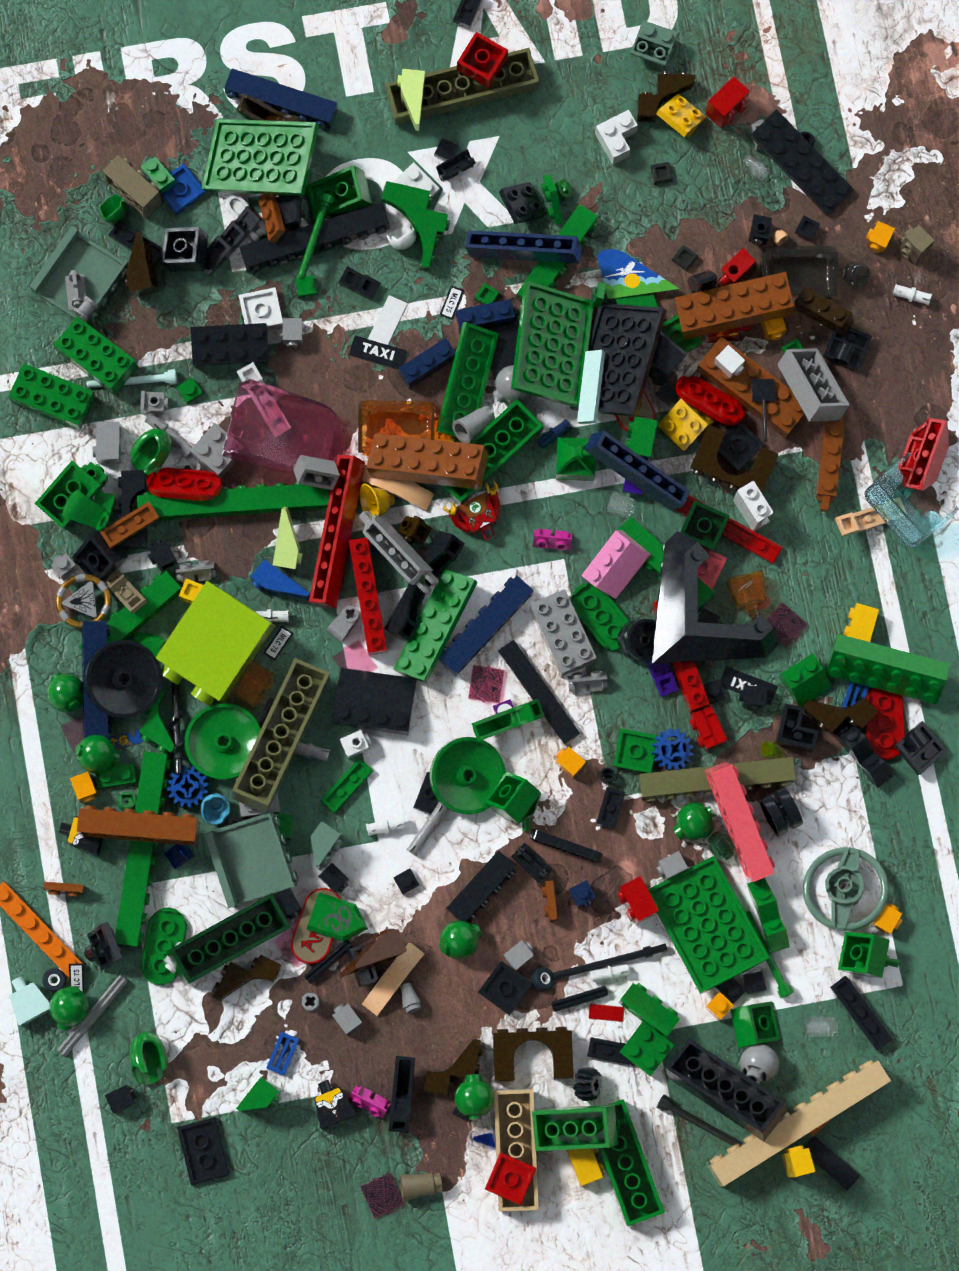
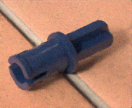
[537,419,572,449]

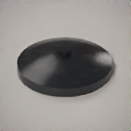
[85,640,162,718]

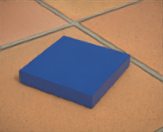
[158,163,207,215]

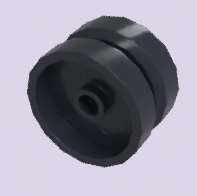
[618,619,656,661]
[759,787,803,837]

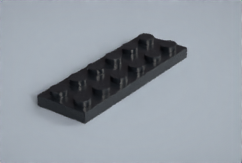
[749,109,854,216]

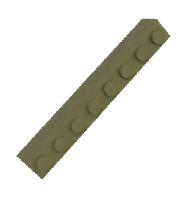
[638,757,796,802]

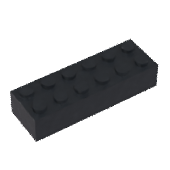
[666,1039,787,1142]

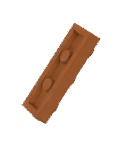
[258,194,285,243]
[100,502,160,549]

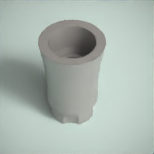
[452,406,495,443]

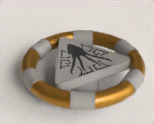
[56,574,112,629]

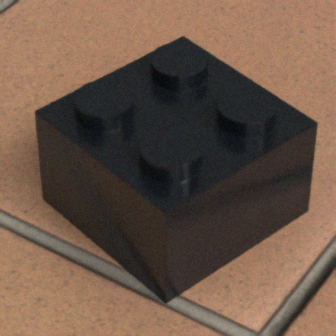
[161,227,209,272]

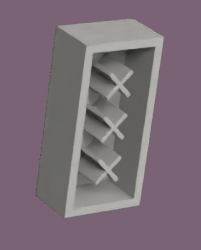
[777,348,850,422]
[529,589,597,677]

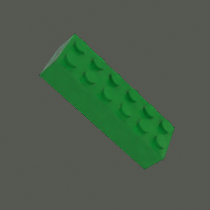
[439,399,543,505]
[825,634,950,705]
[598,1099,665,1226]

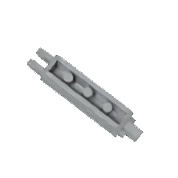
[359,511,439,594]

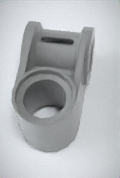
[326,605,360,643]

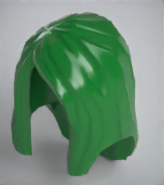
[130,428,172,475]
[130,1032,168,1085]

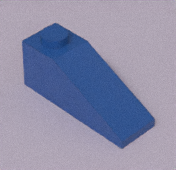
[250,559,310,600]

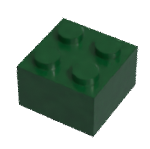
[680,500,730,551]

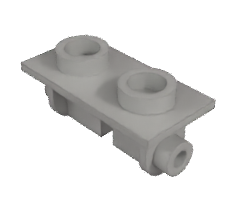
[65,270,86,311]
[176,560,216,584]
[567,671,607,693]

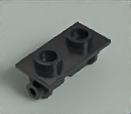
[436,149,476,182]
[511,843,552,883]

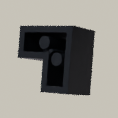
[774,703,819,753]

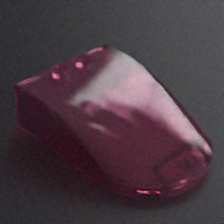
[222,379,345,474]

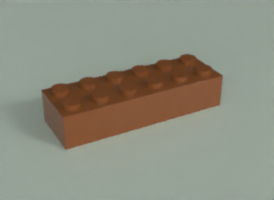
[675,272,795,340]
[696,336,805,439]
[366,433,489,490]
[77,806,200,846]

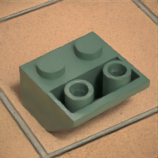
[630,20,678,66]
[310,821,343,870]

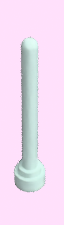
[86,369,177,388]

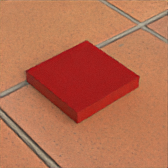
[484,1152,537,1205]

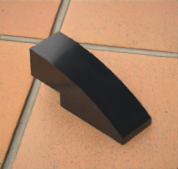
[687,270,717,293]

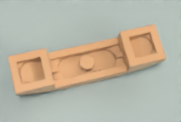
[362,463,434,511]
[835,498,907,536]
[362,942,425,1016]

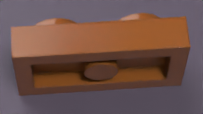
[542,880,558,922]
[44,882,86,897]

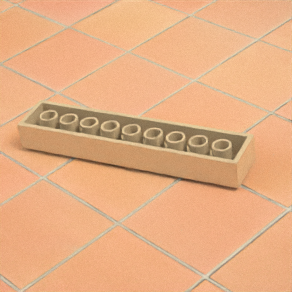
[708,1060,891,1187]

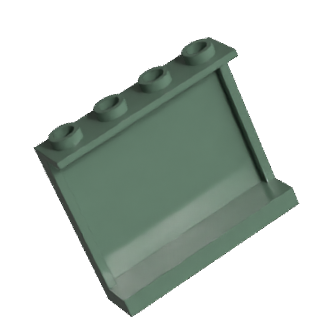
[29,226,128,325]
[204,811,299,908]

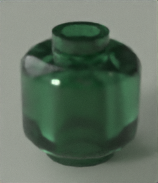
[707,831,735,860]

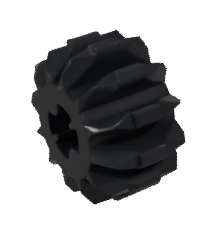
[573,1067,602,1101]

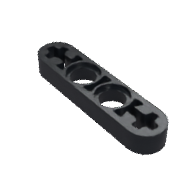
[529,829,603,863]

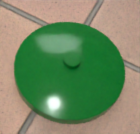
[185,703,261,781]
[430,737,506,815]

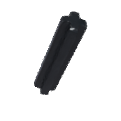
[304,940,353,983]
[551,986,608,1012]

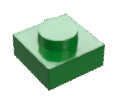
[176,378,203,404]

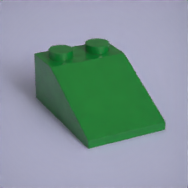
[306,165,372,220]
[34,460,101,530]

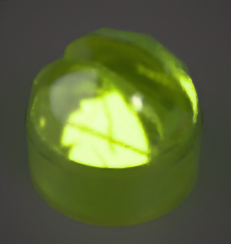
[760,741,777,757]

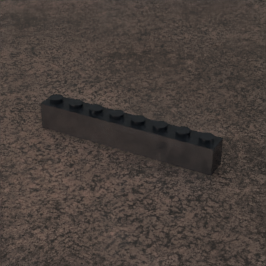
[239,203,390,273]

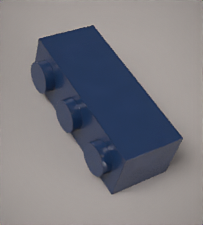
[455,299,515,334]
[398,338,456,389]

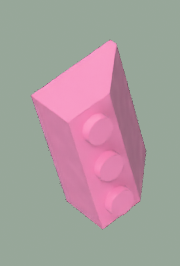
[582,530,651,599]

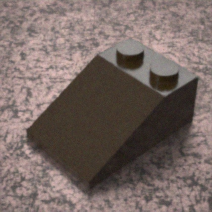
[125,232,160,296]

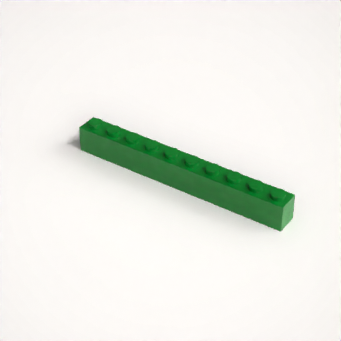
[137,482,329,521]
[115,751,171,948]

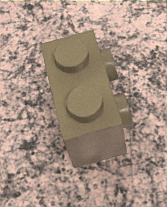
[899,225,935,264]

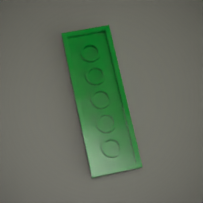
[436,322,499,439]
[393,569,478,683]

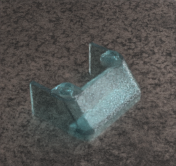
[864,452,959,547]

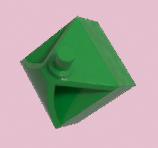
[556,437,595,481]
[484,772,541,831]
[838,932,899,978]

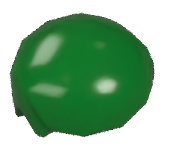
[99,194,127,223]

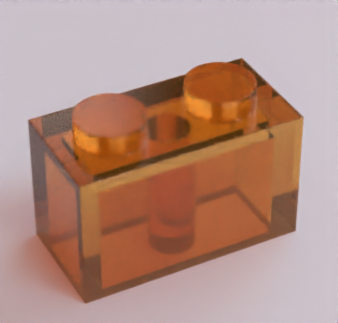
[233,661,275,708]

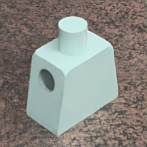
[9,976,50,1027]

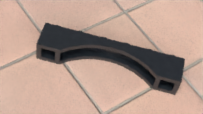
[384,530,465,642]

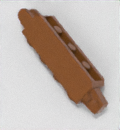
[815,414,845,513]

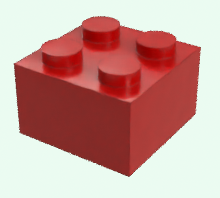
[457,32,508,88]
[705,76,750,129]
[617,876,659,925]

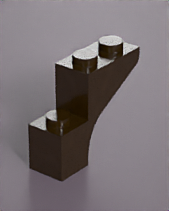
[637,72,695,122]
[236,94,304,122]
[803,697,878,732]
[212,954,282,1000]
[424,1039,484,1095]

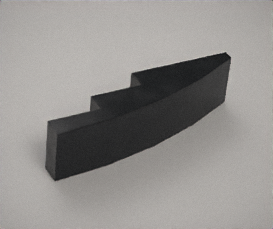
[204,206,263,276]

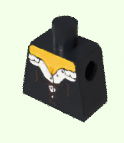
[59,816,103,857]
[314,1080,357,1130]

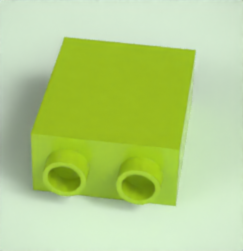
[156,581,276,706]

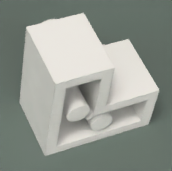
[595,110,638,165]

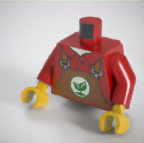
[443,480,501,541]

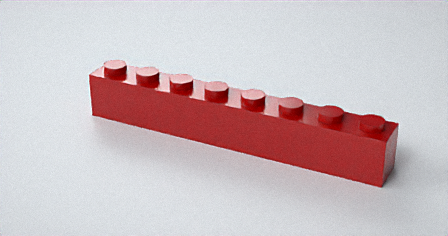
[309,455,365,609]

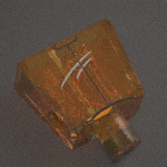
[725,570,766,618]

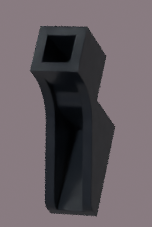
[832,720,893,788]
[388,1056,416,1133]

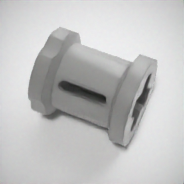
[73,296,98,321]
[302,993,320,1011]

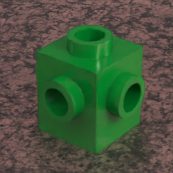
[81,462,108,495]

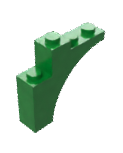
[381,181,450,270]

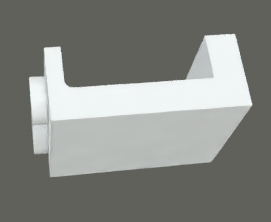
[733,481,773,531]

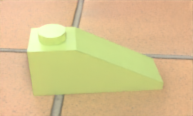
[397,69,425,131]
[273,507,303,569]

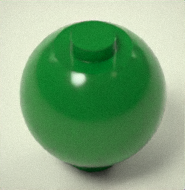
[47,673,84,713]
[75,735,120,773]
[673,802,715,841]
[439,921,482,960]
[49,986,89,1030]
[455,1074,494,1120]

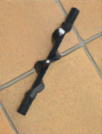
[169,682,185,775]

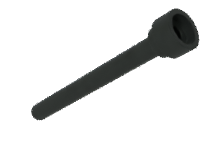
[656,1094,743,1146]

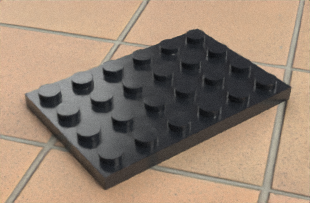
[570,303,667,417]

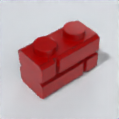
[688,705,728,751]

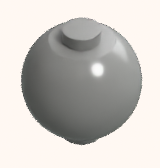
[493,365,530,404]
[740,1044,779,1084]

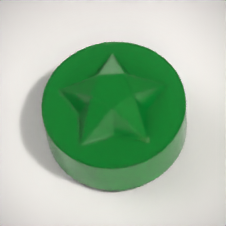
[555,179,572,199]
[117,792,137,811]

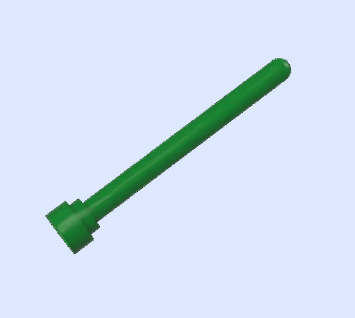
[298,193,335,280]
[745,911,794,999]

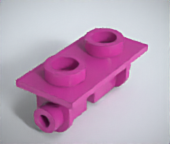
[533,528,572,551]
[348,1085,391,1119]

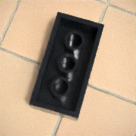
[190,323,269,367]

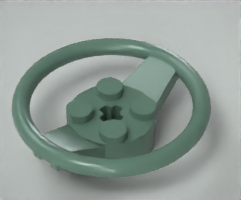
[803,847,889,931]

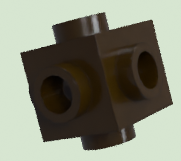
[397,516,432,545]

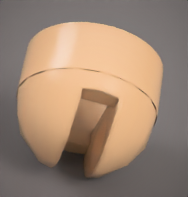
[772,230,789,246]

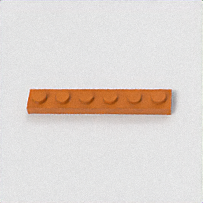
[0,882,85,977]

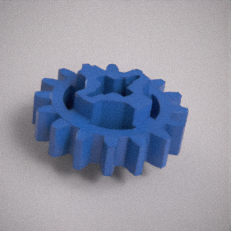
[651,728,693,770]
[166,766,209,809]

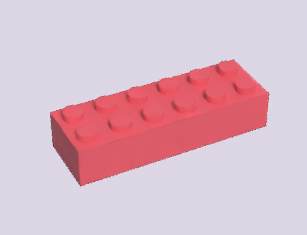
[704,762,775,882]

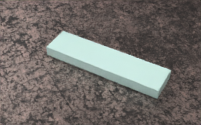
[577,350,605,424]

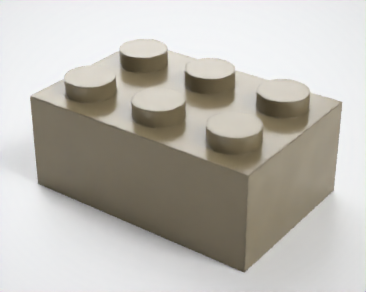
[102,155,162,219]

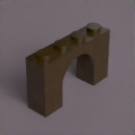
[690,424,779,493]
[493,1027,574,1082]

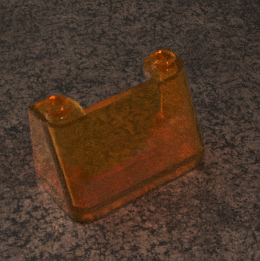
[358,400,435,456]

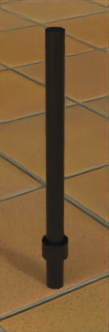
[553,943,668,980]

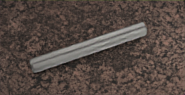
[58,975,127,1056]

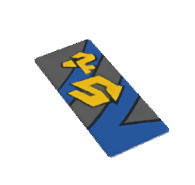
[107,729,142,750]

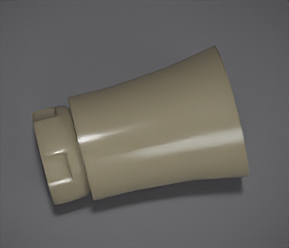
[399,1173,442,1202]

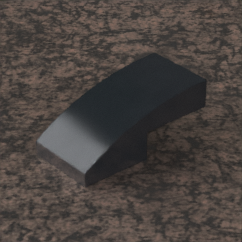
[338,266,381,300]

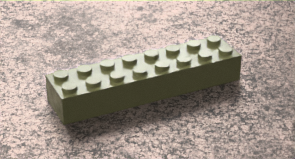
[385,48,539,126]
[231,658,330,813]

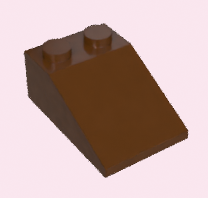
[340,929,407,977]

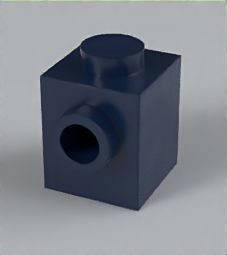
[568,880,596,909]

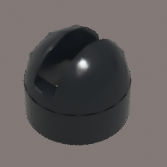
[600,767,615,784]

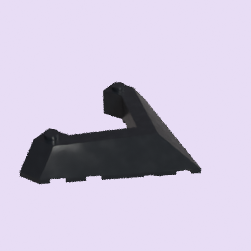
[651,531,779,664]

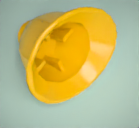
[360,484,395,517]

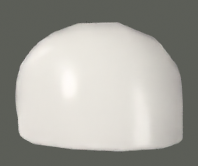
[387,226,417,250]

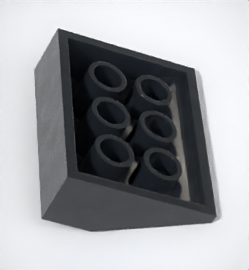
[332,668,417,735]

